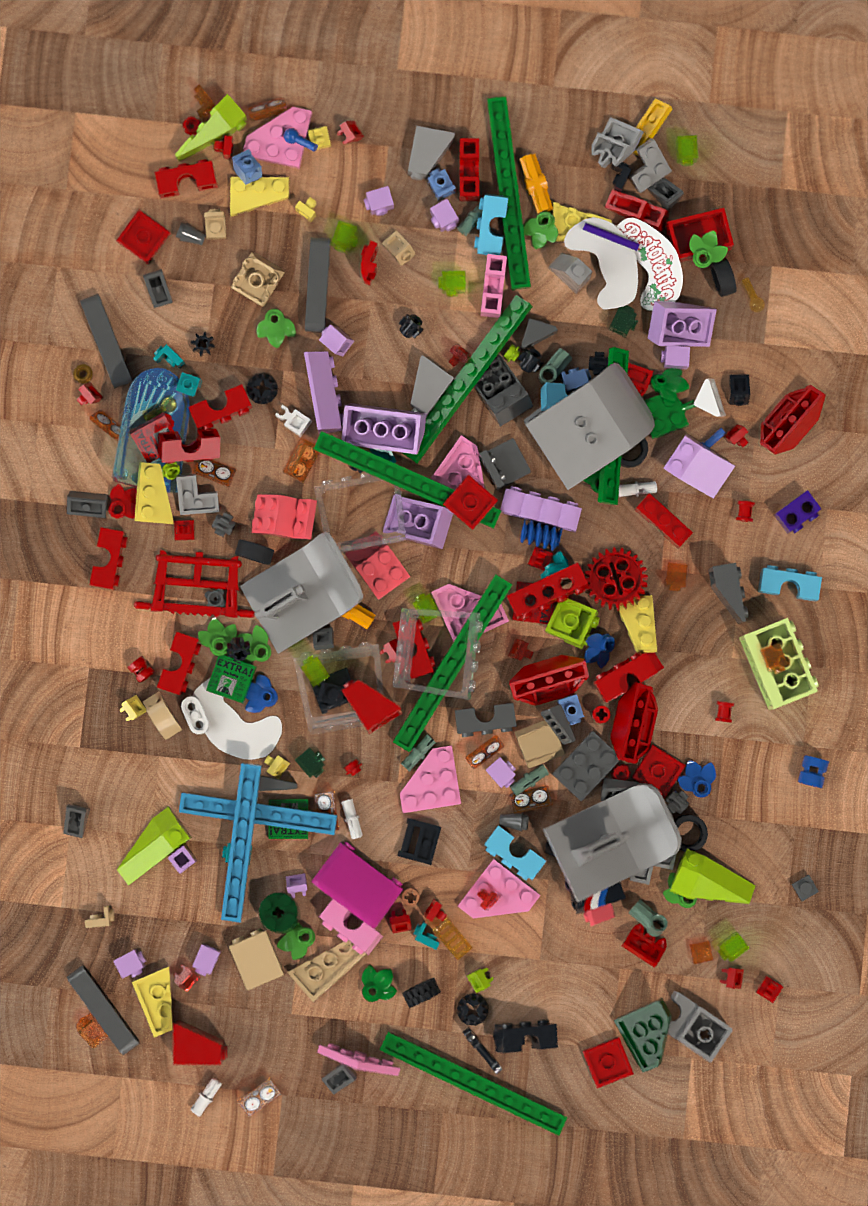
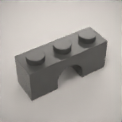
[455,703,516,737]

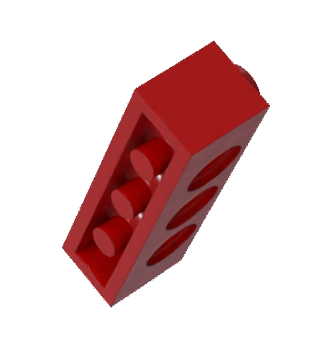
[507,562,589,620]

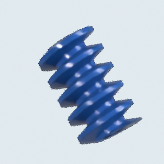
[520,519,563,551]

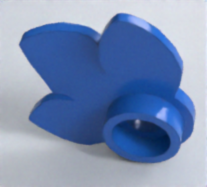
[584,633,615,668]
[245,674,278,713]
[678,760,716,798]

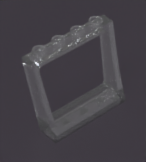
[314,473,407,553]
[393,608,483,700]
[293,642,384,735]

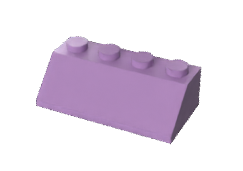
[304,352,344,435]
[341,404,426,454]

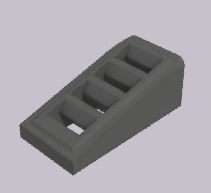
[540,704,576,745]
[259,776,298,791]
[600,778,643,801]

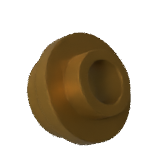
[73,364,93,384]

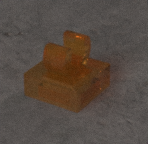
[689,940,713,964]

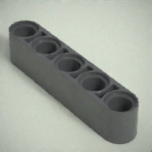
[305,237,331,332]
[80,294,133,389]
[67,965,140,1055]

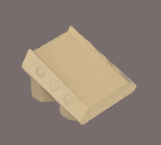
[231,252,285,307]
[515,720,565,768]

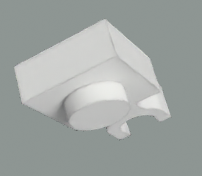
[275,405,312,437]

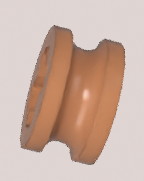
[402,888,420,906]

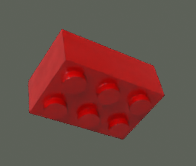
[665,208,734,262]

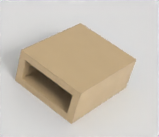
[229,928,285,991]

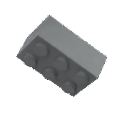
[552,731,620,801]

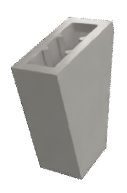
[408,126,455,181]
[548,253,592,294]
[410,355,454,417]

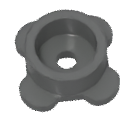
[205,589,226,607]

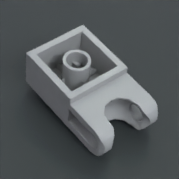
[668,991,733,1063]

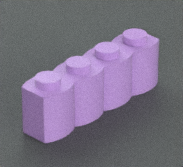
[500,486,582,532]

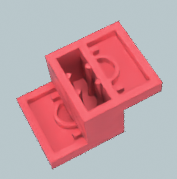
[251,494,317,540]
[345,531,410,600]

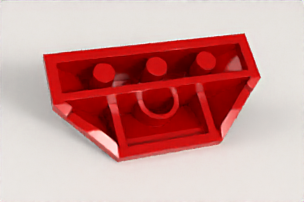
[760,385,826,455]
[509,655,589,706]
[610,682,658,764]

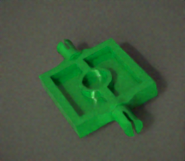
[644,393,696,440]

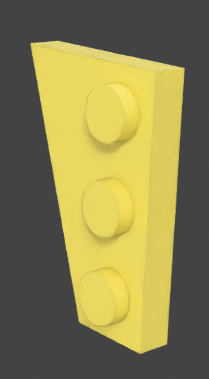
[230,177,289,217]
[553,202,612,242]
[135,462,174,524]
[619,595,657,653]
[132,967,173,1037]

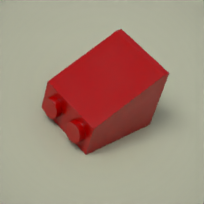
[342,680,403,735]
[173,1020,228,1065]

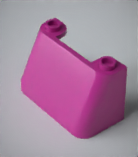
[311,842,404,929]

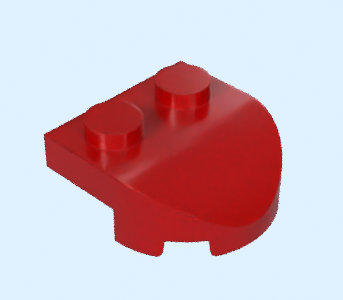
[361,240,378,286]

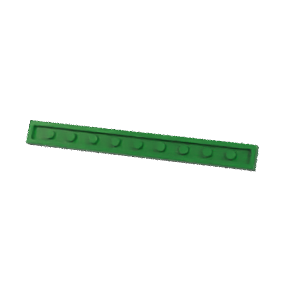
[487,96,531,290]
[401,295,533,464]
[313,431,502,529]
[392,574,513,753]
[380,1031,567,1136]

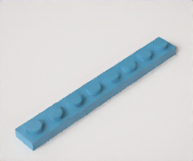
[221,763,262,923]
[179,792,338,835]

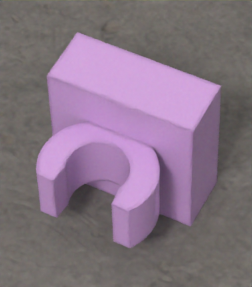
[286,873,307,898]

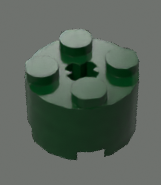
[259,893,300,934]

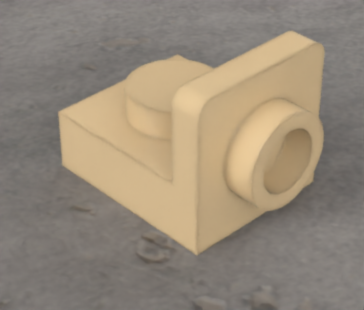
[204,209,226,240]
[382,231,415,266]
[85,905,114,928]

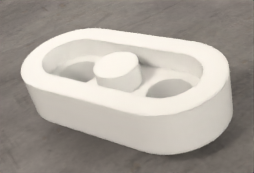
[181,697,209,734]

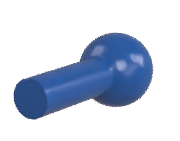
[284,128,318,152]
[700,428,726,449]

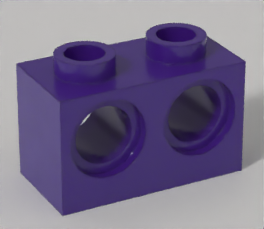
[774,490,821,534]

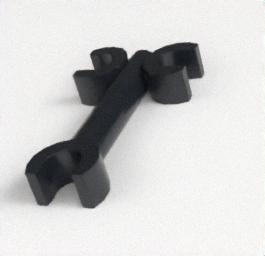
[463,1027,503,1074]

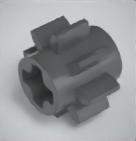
[212,512,236,537]
[665,790,690,814]

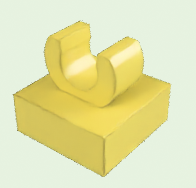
[308,126,331,150]
[295,197,317,222]
[120,695,147,721]
[264,755,290,779]

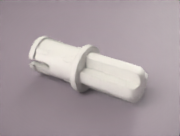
[619,481,657,497]
[341,799,363,839]
[190,1078,222,1116]

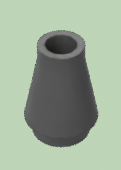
[176,223,206,246]
[499,812,529,832]

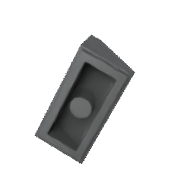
[67,491,108,518]

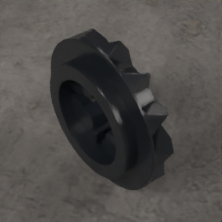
[247,373,278,404]
[457,994,489,1026]

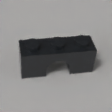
[494,1019,558,1054]

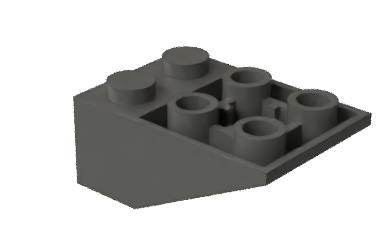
[474,355,533,427]
[708,563,748,624]

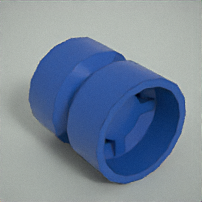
[798,755,829,788]

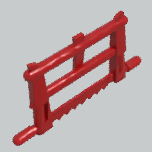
[134,550,255,618]

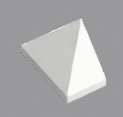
[693,379,726,417]

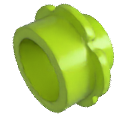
[503,344,521,362]
[162,462,180,480]

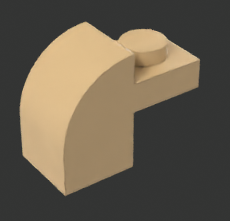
[143,692,182,740]

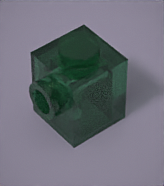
[608,305,638,338]
[295,747,326,778]

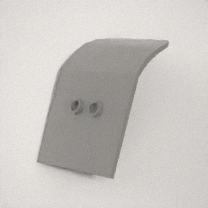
[525,363,655,490]
[240,531,363,654]
[543,783,681,902]

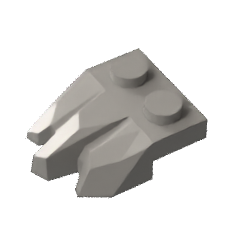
[592,117,644,168]

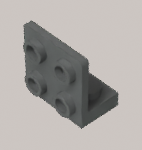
[479,438,531,490]

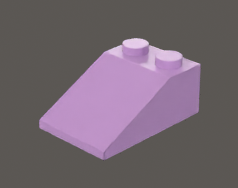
[648,301,717,347]
[663,434,735,498]
[383,495,453,549]

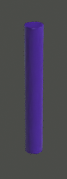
[583,223,640,251]

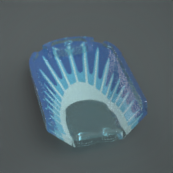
[112,368,190,493]

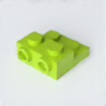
[545,599,600,649]

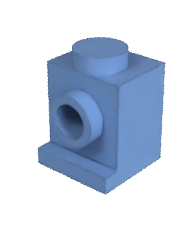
[232,149,262,185]
[428,168,456,202]
[560,367,591,394]
[557,694,584,726]

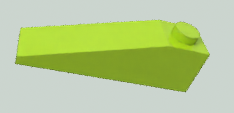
[175,94,247,162]
[117,806,192,886]
[670,849,756,904]

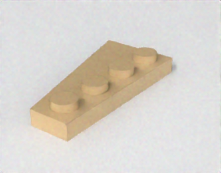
[287,940,367,1002]

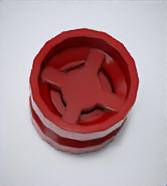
[127,656,155,683]

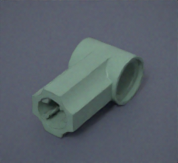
[538,348,573,385]
[629,900,668,937]

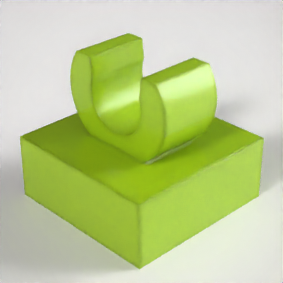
[467,968,494,993]

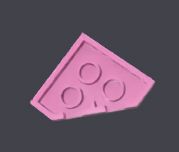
[243,107,312,169]
[431,435,484,490]
[431,584,509,642]
[400,746,461,813]
[458,859,541,918]
[317,1043,400,1076]

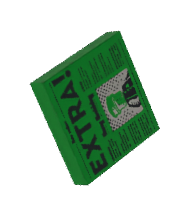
[206,655,257,704]
[268,799,308,839]

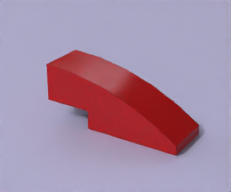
[605,189,669,232]

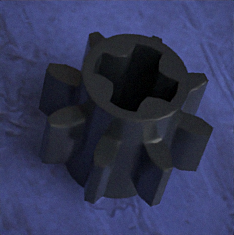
[399,314,424,339]
[191,332,216,357]
[518,349,544,373]
[588,351,608,376]
[226,637,251,661]

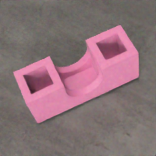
[481,254,507,318]
[319,899,383,955]

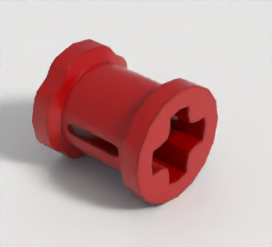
[736,501,755,522]
[715,701,735,723]
[592,706,611,724]

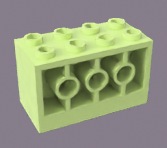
[739,618,819,710]

